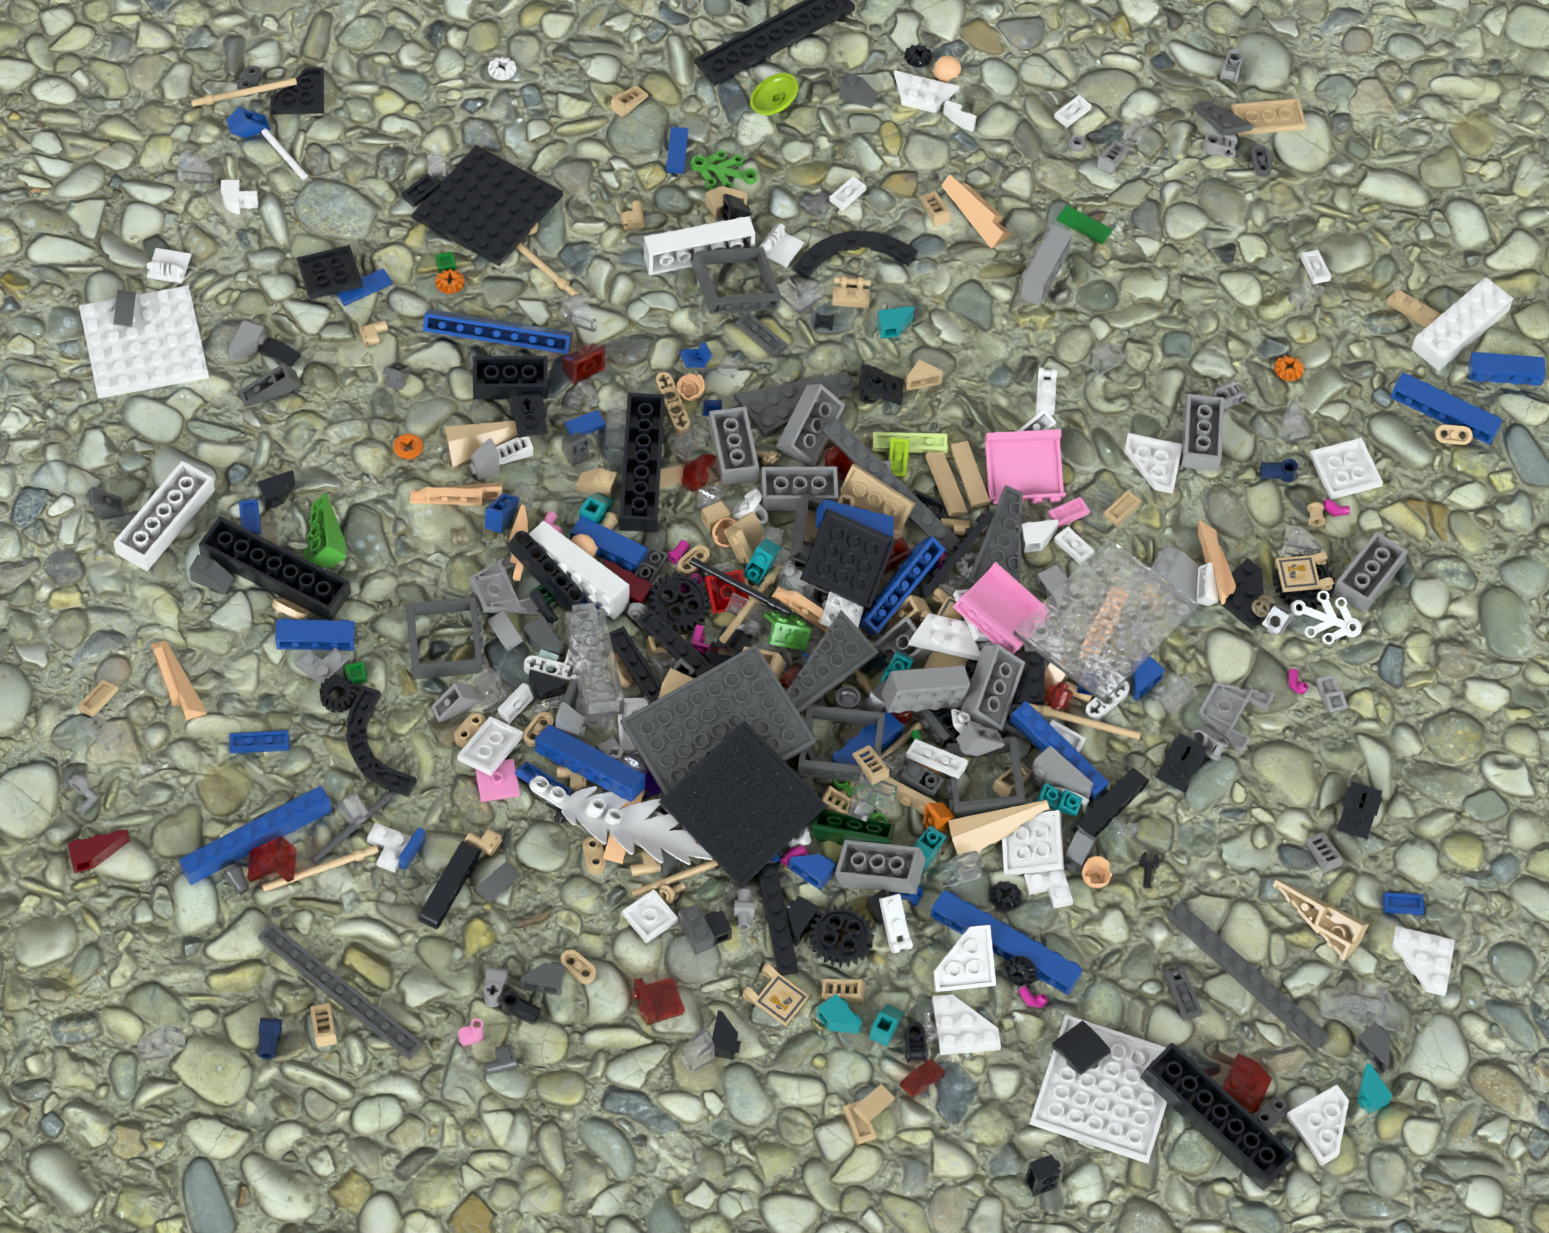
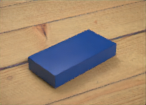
[564,410,606,436]
[239,499,261,535]
[398,827,426,870]
[1382,892,1424,915]

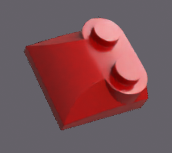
[704,569,749,614]

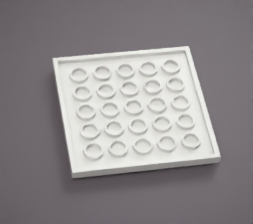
[79,285,209,399]
[1029,1014,1167,1164]

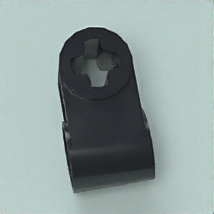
[905,1022,928,1063]

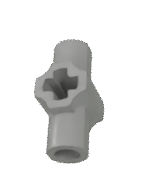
[734,889,755,930]

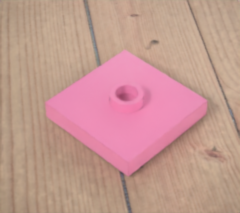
[475,759,520,802]

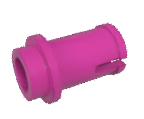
[668,540,690,564]

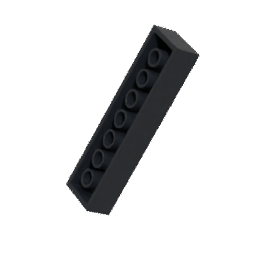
[619,393,665,532]
[199,516,351,621]
[1140,1042,1296,1191]

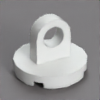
[731,489,768,525]

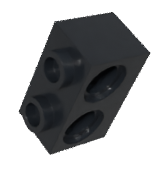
[1025,1154,1062,1197]

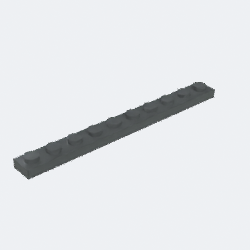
[822,417,959,555]
[1166,902,1329,1051]
[258,923,423,1061]

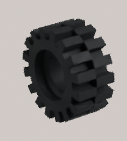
[319,675,355,713]

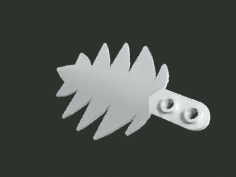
[529,776,713,865]

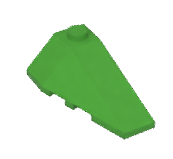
[303,493,347,568]

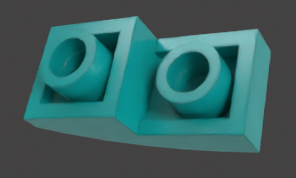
[879,650,914,684]
[1036,783,1083,816]

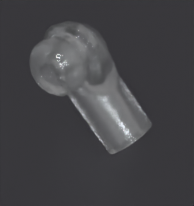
[921,1013,938,1043]

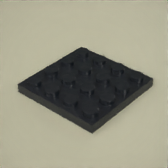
[800,509,896,610]

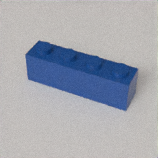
[1468,352,1546,386]
[816,499,894,537]
[570,516,648,574]
[275,618,355,651]
[832,711,904,765]

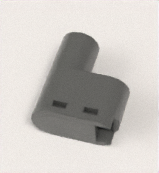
[484,1044,517,1075]

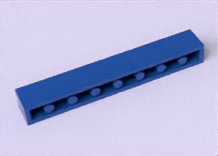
[423,309,573,354]
[179,785,332,885]
[930,890,1083,996]

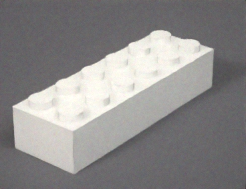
[644,216,755,275]
[1412,277,1514,371]
[114,461,215,571]
[529,521,629,619]

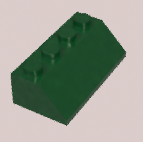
[812,809,895,845]

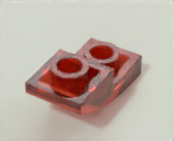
[900,1059,946,1098]

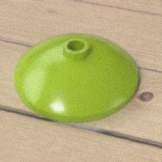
[750,73,799,116]

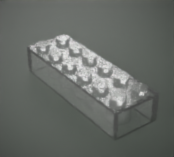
[565,608,624,718]

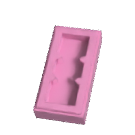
[1048,497,1090,529]

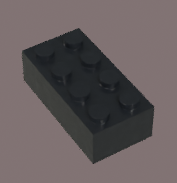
[473,356,548,399]

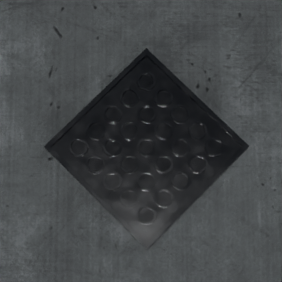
[412,145,563,266]
[658,720,827,888]

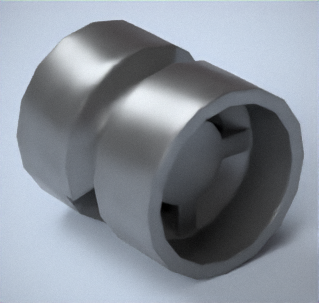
[834,686,860,710]

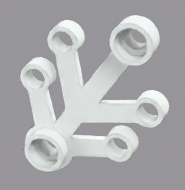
[1290,591,1362,645]

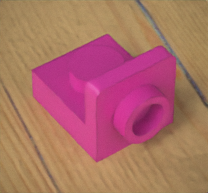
[691,625,710,657]

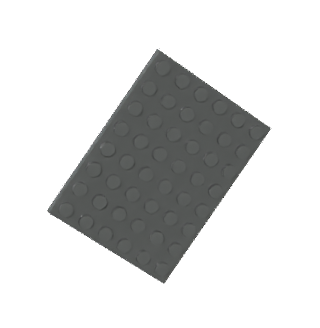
[620,644,817,796]

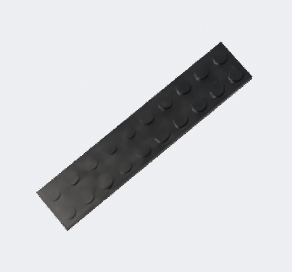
[695,0,855,86]

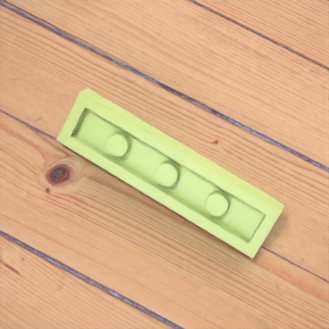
[872,432,948,453]

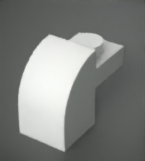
[221,180,258,214]

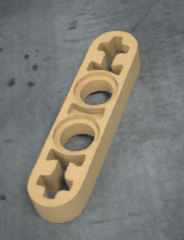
[656,372,690,435]

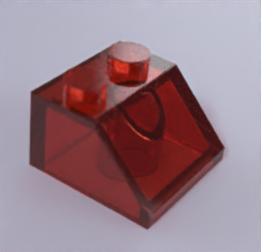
[562,343,605,385]
[1222,1053,1272,1113]

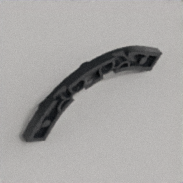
[793,231,918,279]
[346,686,417,797]

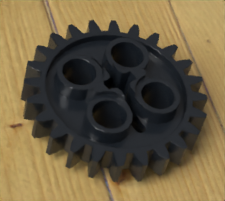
[1273,553,1335,610]
[648,571,711,633]
[809,905,874,968]

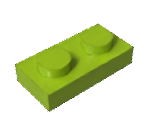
[889,438,910,477]

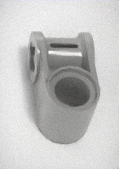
[1220,49,1243,84]
[1202,131,1238,158]
[1213,380,1247,409]
[1189,725,1229,760]
[595,737,627,765]
[484,966,509,1007]

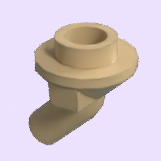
[756,450,779,467]
[658,882,686,905]

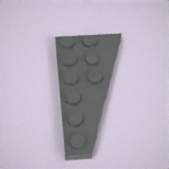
[734,372,857,437]
[966,485,1023,586]
[786,610,879,714]

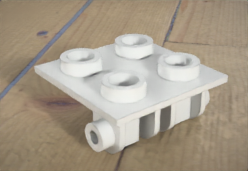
[759,224,805,268]
[147,248,191,284]
[820,592,864,628]

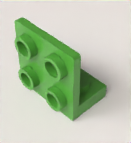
[764,611,811,651]

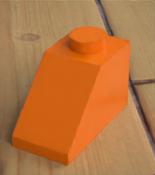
[923,803,955,833]

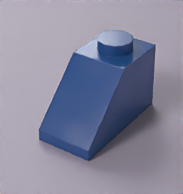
[226,107,270,138]
[485,493,520,533]
[1133,655,1165,701]
[789,854,836,891]

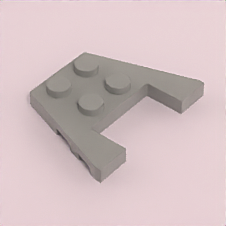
[469,553,541,615]
[1198,682,1275,754]

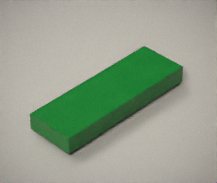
[1057,205,1113,245]

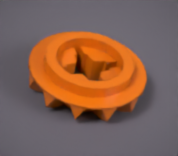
[435,268,465,294]
[1274,355,1304,381]
[393,434,423,461]

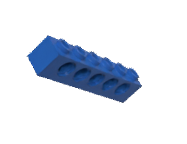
[859,536,946,636]

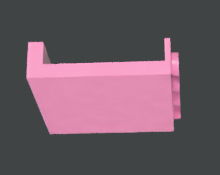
[984,429,1066,505]
[953,562,1053,654]

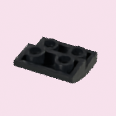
[1052,1021,1111,1075]

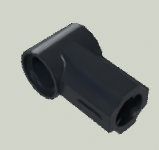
[500,991,541,1025]

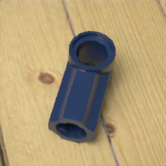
[1260,459,1298,483]
[257,1017,282,1060]

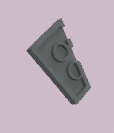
[1193,101,1253,136]

